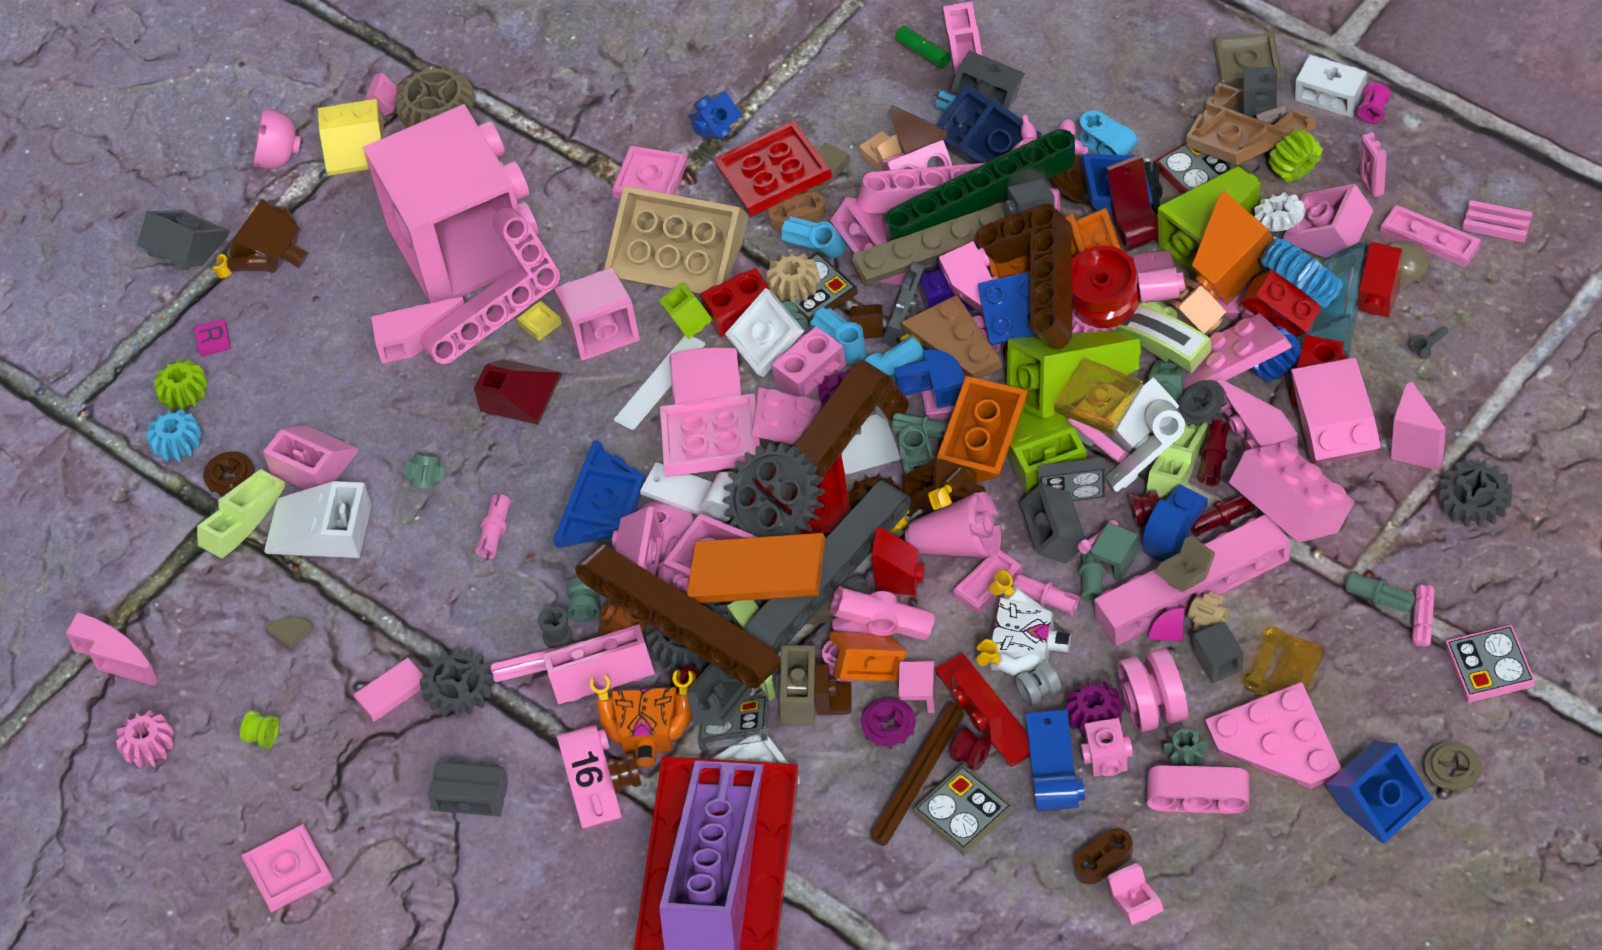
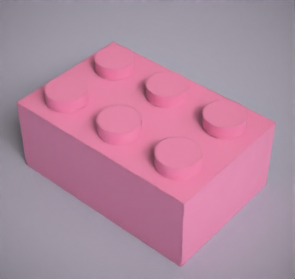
[1229,442,1355,543]

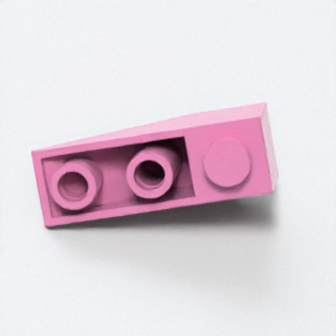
[939,241,998,315]
[371,296,465,364]
[1215,378,1298,450]

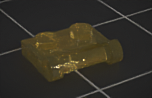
[1242,626,1325,696]

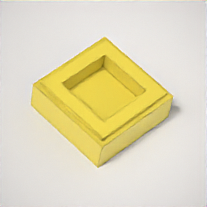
[517,301,562,342]

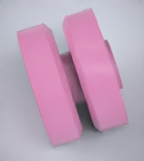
[1117,647,1188,734]

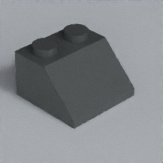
[137,210,230,270]

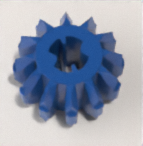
[1250,326,1301,382]

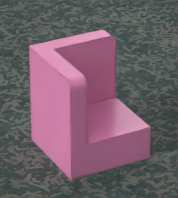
[899,661,936,713]

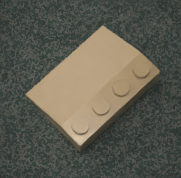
[604,186,749,294]

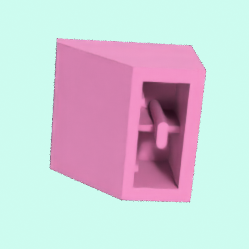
[263,425,359,490]

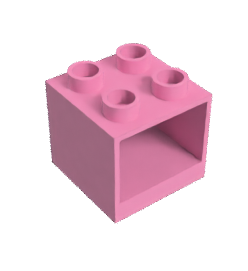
[363,104,539,303]

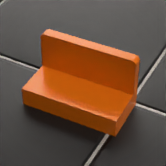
[829,632,906,682]

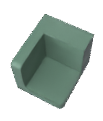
[1091,522,1139,582]

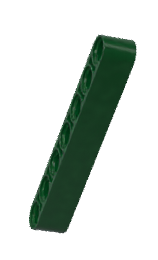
[885,129,1075,242]

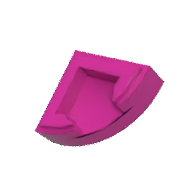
[1148,606,1185,642]

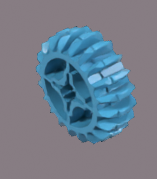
[1260,238,1344,308]

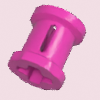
[1357,82,1391,124]

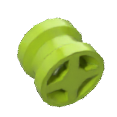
[239,710,280,749]

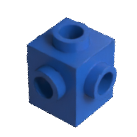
[688,91,742,140]

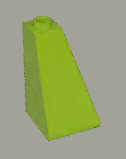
[1158,166,1261,277]
[1007,330,1141,418]

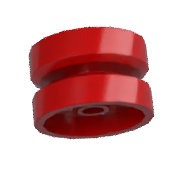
[1072,245,1140,328]

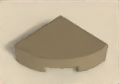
[265,617,313,651]

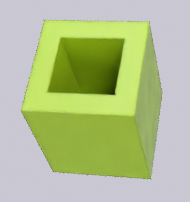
[658,282,713,339]

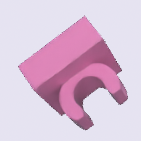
[363,73,397,116]

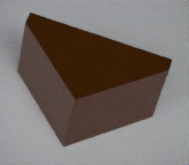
[889,105,948,153]

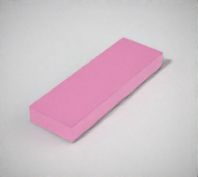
[1380,204,1481,268]

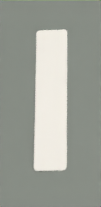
[614,335,705,430]

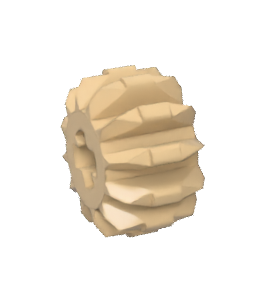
[766,251,820,304]

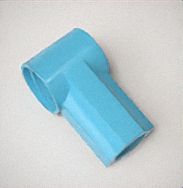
[781,216,846,259]
[810,307,867,364]
[865,336,923,383]

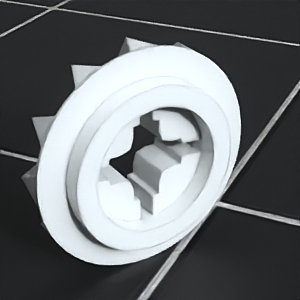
[1254,192,1305,231]

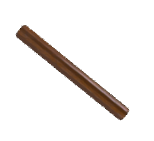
[870,703,964,846]

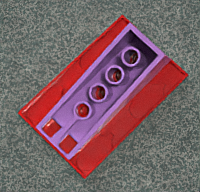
[634,756,799,950]

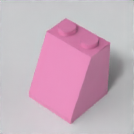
[554,268,640,361]

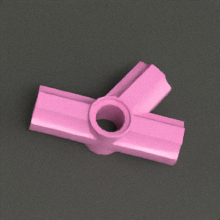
[830,587,934,641]

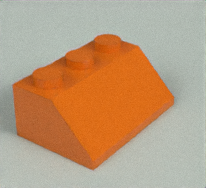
[937,376,1029,483]

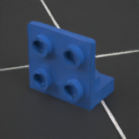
[978,272,1037,345]

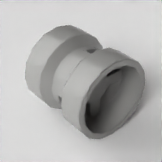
[1015,661,1062,707]

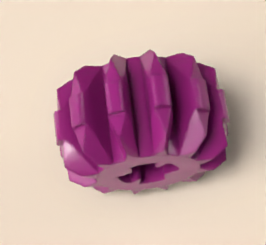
[1065,679,1124,737]

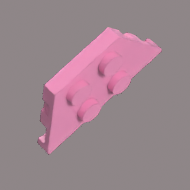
[1183,313,1292,391]

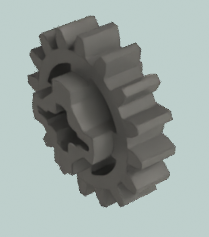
[1438,459,1512,527]
[420,647,494,718]

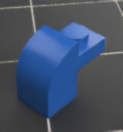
[894,349,965,409]
[1143,484,1208,562]

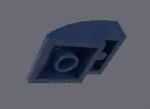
[936,84,1042,164]

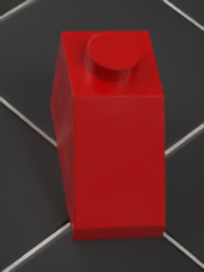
[1358,242,1403,318]
[871,528,925,596]

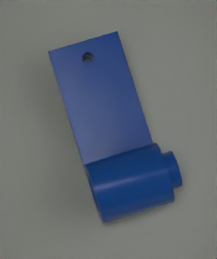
[1026,709,1085,812]

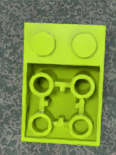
[1007,409,1087,495]

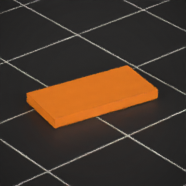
[687,533,826,603]

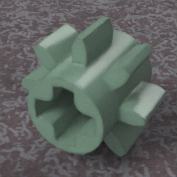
[403,453,446,489]
[1164,726,1207,766]

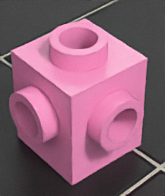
[1081,718,1133,777]

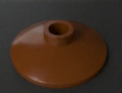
[1051,155,1091,205]

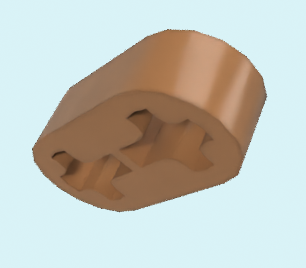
[768,192,826,231]

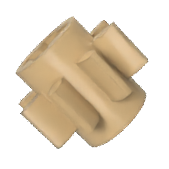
[1188,591,1230,632]

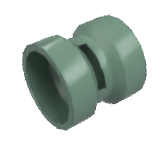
[567,577,600,622]

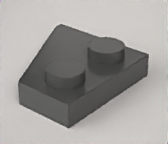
[881,261,924,346]

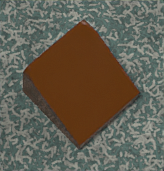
[850,304,884,339]

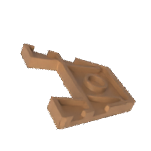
[1186,82,1316,165]

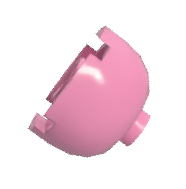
[253,108,301,169]

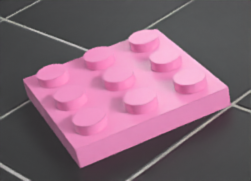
[660,393,761,477]

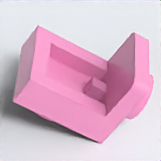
[1107,863,1164,925]

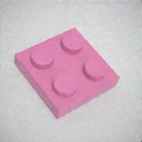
[751,387,821,446]

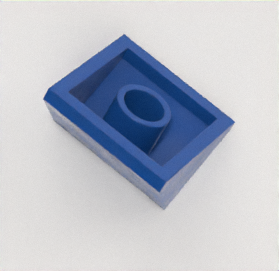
[1081,154,1153,226]

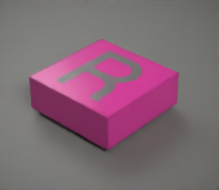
[194,319,231,356]

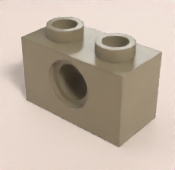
[780,645,816,725]

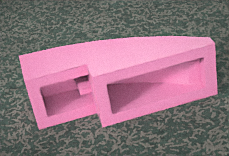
[943,2,982,76]
[66,612,158,686]

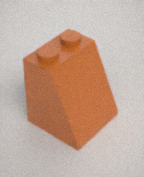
[1192,191,1274,306]

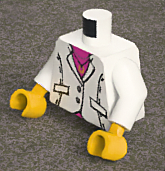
[976,570,1071,677]

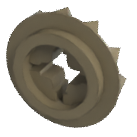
[1425,742,1482,794]

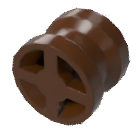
[606,753,642,793]

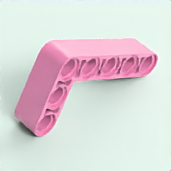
[857,163,1008,214]
[422,208,560,364]

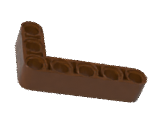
[976,203,1072,349]
[772,360,909,500]

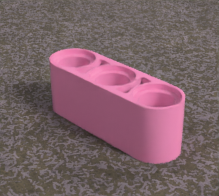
[1147,765,1250,814]

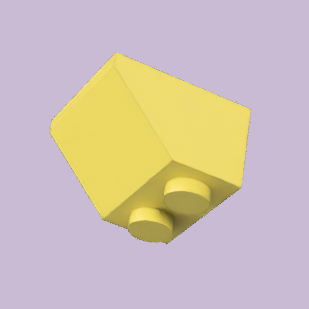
[318,99,384,176]

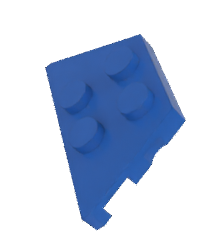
[553,440,646,548]

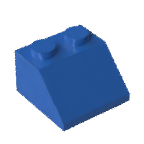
[1326,741,1433,843]

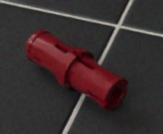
[1199,420,1230,486]
[1190,494,1256,537]

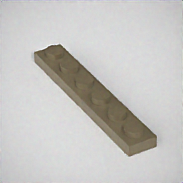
[852,202,1007,286]

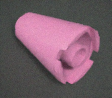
[905,492,1001,558]

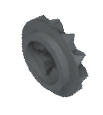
[1177,380,1228,428]

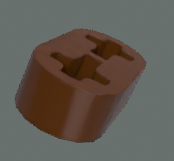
[1073,828,1133,885]

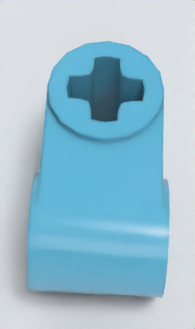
[1080,110,1138,155]

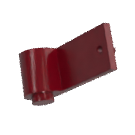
[1106,154,1158,252]

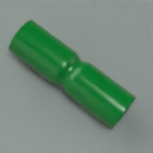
[895,26,951,69]

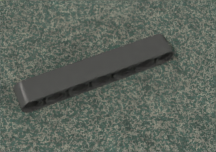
[745,480,911,654]

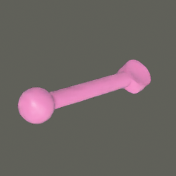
[1077,520,1119,554]

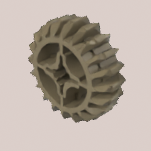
[395,64,475,128]

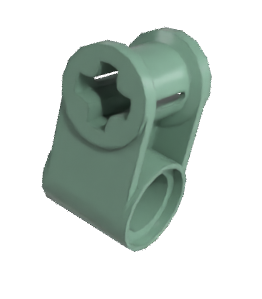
[899,425,935,475]

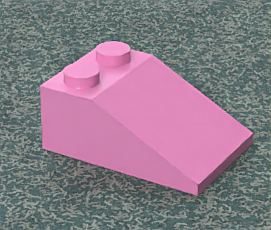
[1291,357,1381,465]

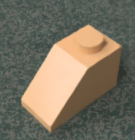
[1163,277,1226,334]

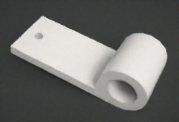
[1106,400,1185,492]
[640,462,736,522]

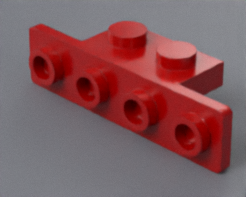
[936,654,1030,767]

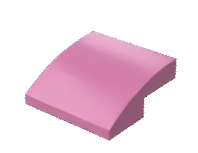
[669,348,741,405]

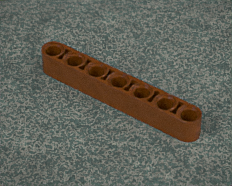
[575,544,781,689]

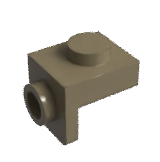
[1156,536,1215,592]

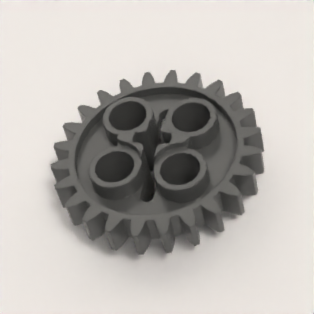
[722,443,825,537]

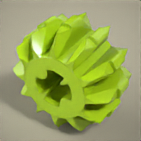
[1268,129,1323,183]
[153,358,208,411]

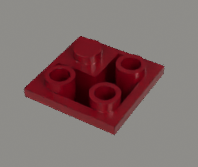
[474,359,562,425]

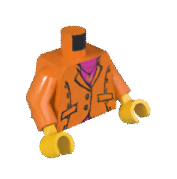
[590,669,696,768]

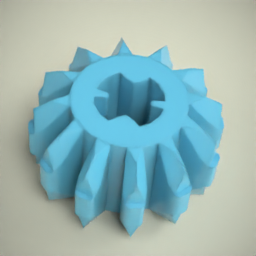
[146,408,202,463]

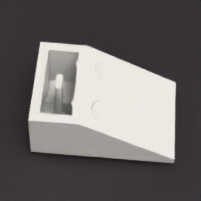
[264,481,372,558]

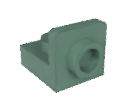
[1149,360,1188,404]

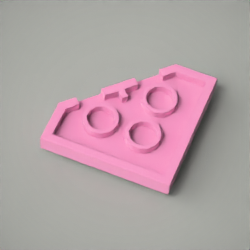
[1205,682,1342,789]

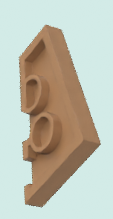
[901,295,1002,379]

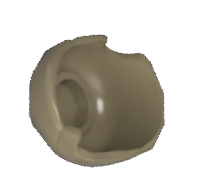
[1389,240,1430,289]

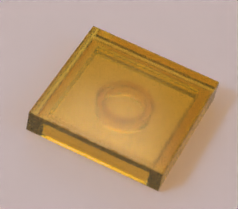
[1054,357,1143,436]

